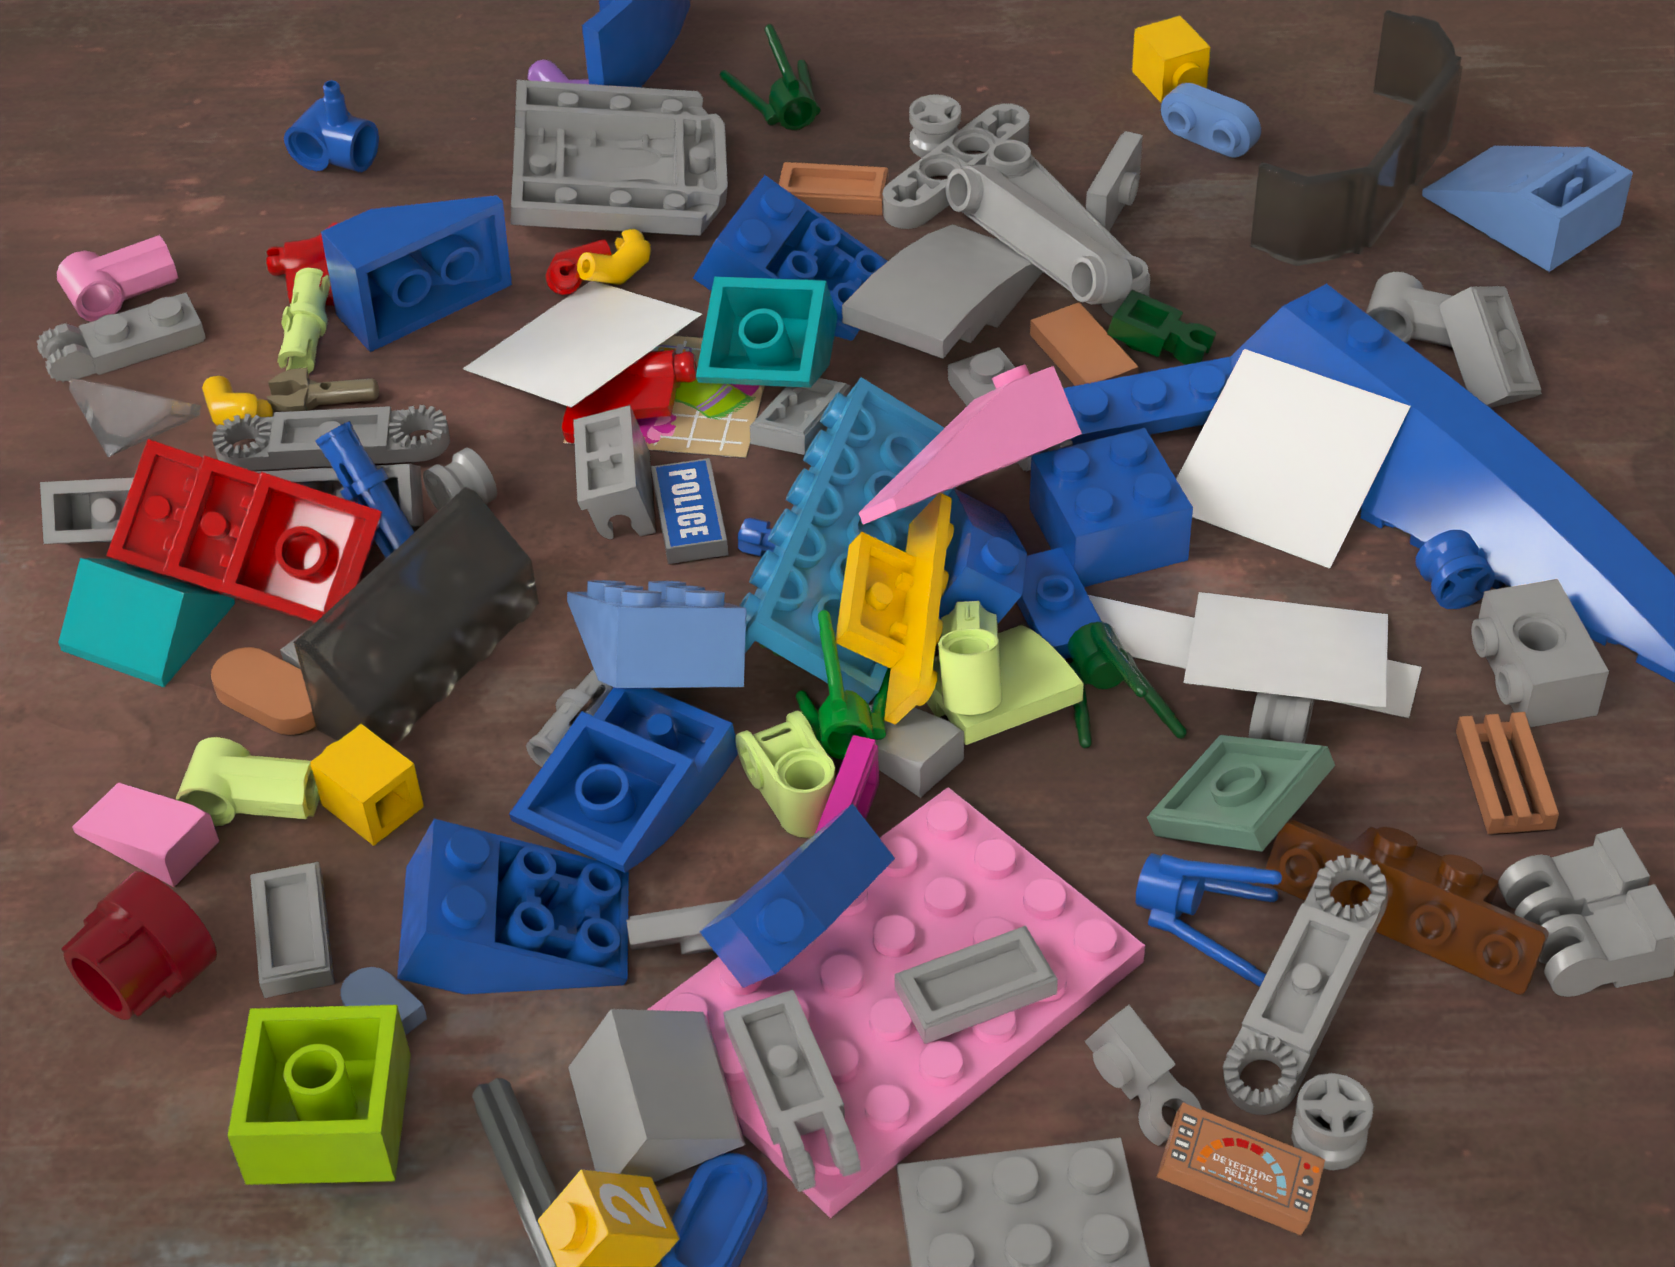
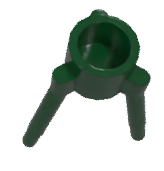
[719,24,821,130]
[1067,622,1187,749]

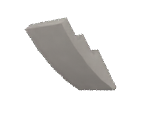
[842,225,1043,358]

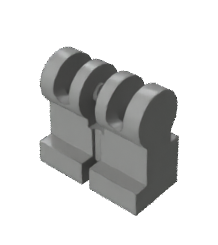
[1498,827,1675,997]

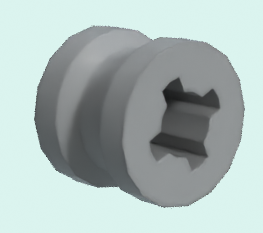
[909,95,961,158]
[423,448,497,523]
[1249,692,1314,744]
[1291,1073,1373,1170]

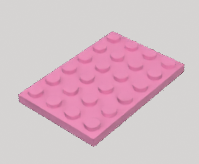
[647,787,1145,1218]

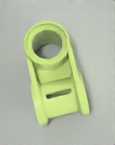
[736,710,836,838]

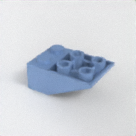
[1422,146,1633,272]
[567,580,746,688]

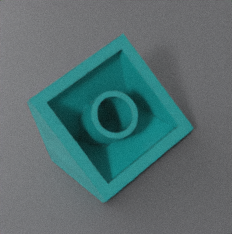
[58,558,235,687]

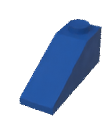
[939,488,1027,623]
[699,804,895,988]

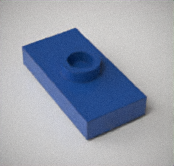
[1017,547,1102,659]

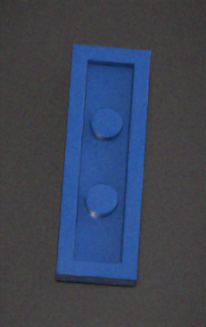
[1063,357,1233,446]

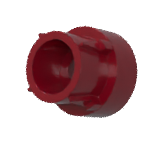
[61,871,217,1020]

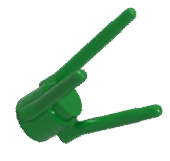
[795,610,891,760]

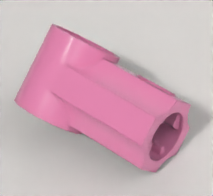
[57,235,178,322]

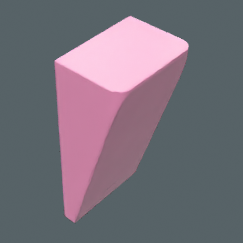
[72,783,219,887]

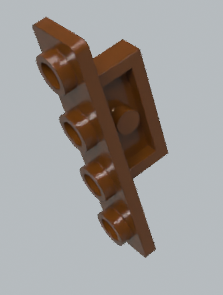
[1266,819,1549,995]

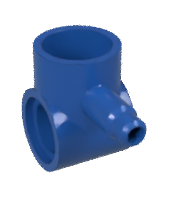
[284,80,379,172]

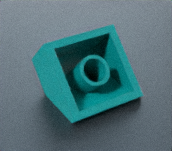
[696,277,837,388]

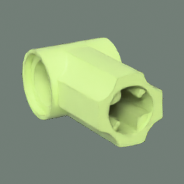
[938,601,1002,715]
[176,737,319,826]

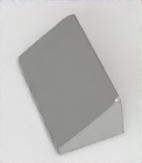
[1439,286,1542,408]

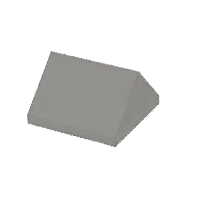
[568,1009,745,1182]

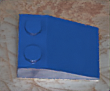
[321,195,512,352]

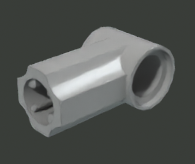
[1366,272,1452,347]

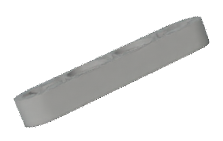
[882,103,1030,229]

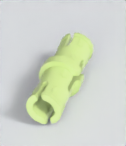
[278,268,331,373]

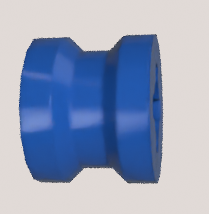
[1415,530,1495,609]

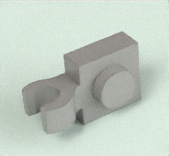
[1085,1005,1202,1146]

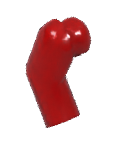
[545,239,612,295]

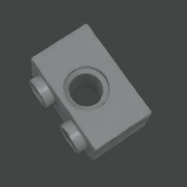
[1471,579,1609,727]

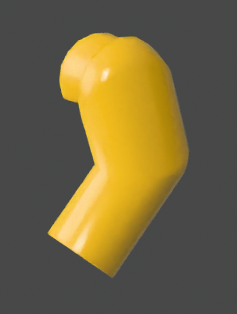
[577,229,651,285]
[202,376,273,426]

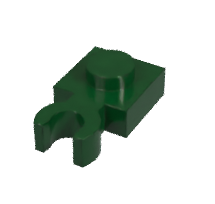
[1107,289,1217,365]

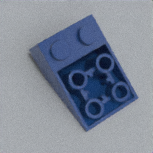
[693,175,888,341]
[397,819,629,995]

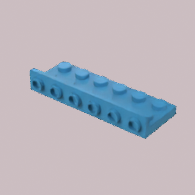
[739,377,956,704]

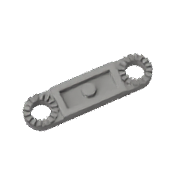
[212,405,450,470]
[1223,854,1388,1115]

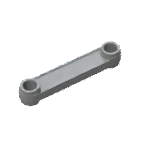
[986,140,1150,316]
[946,165,1132,305]

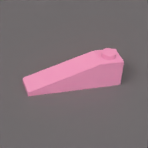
[859,364,1082,525]

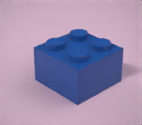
[1029,428,1193,587]

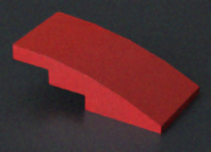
[106,439,383,631]

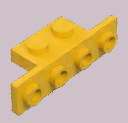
[835,492,954,725]

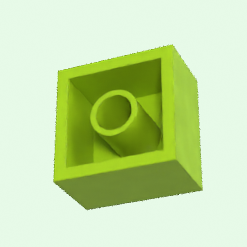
[228,1005,411,1185]

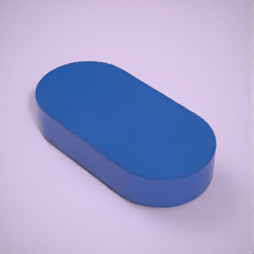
[660,1153,768,1267]

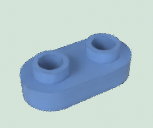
[1161,83,1261,157]

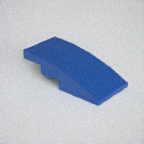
[582,0,690,88]

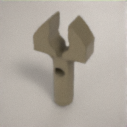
[267,368,379,416]

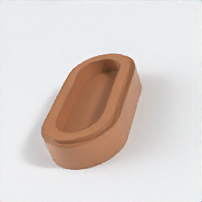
[211,647,327,735]

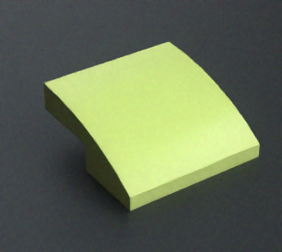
[926,625,1084,745]

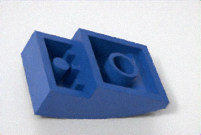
[509,687,738,873]

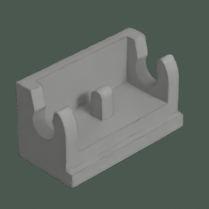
[573,405,656,539]

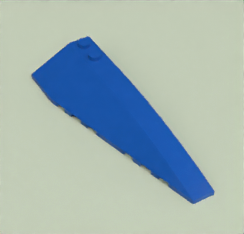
[1230,284,1675,683]

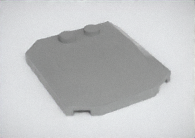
[510,80,728,235]

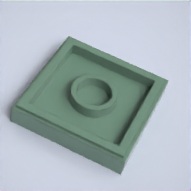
[1147,735,1335,851]

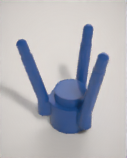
[1136,853,1282,987]

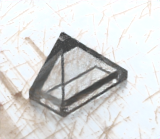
[69,378,201,457]

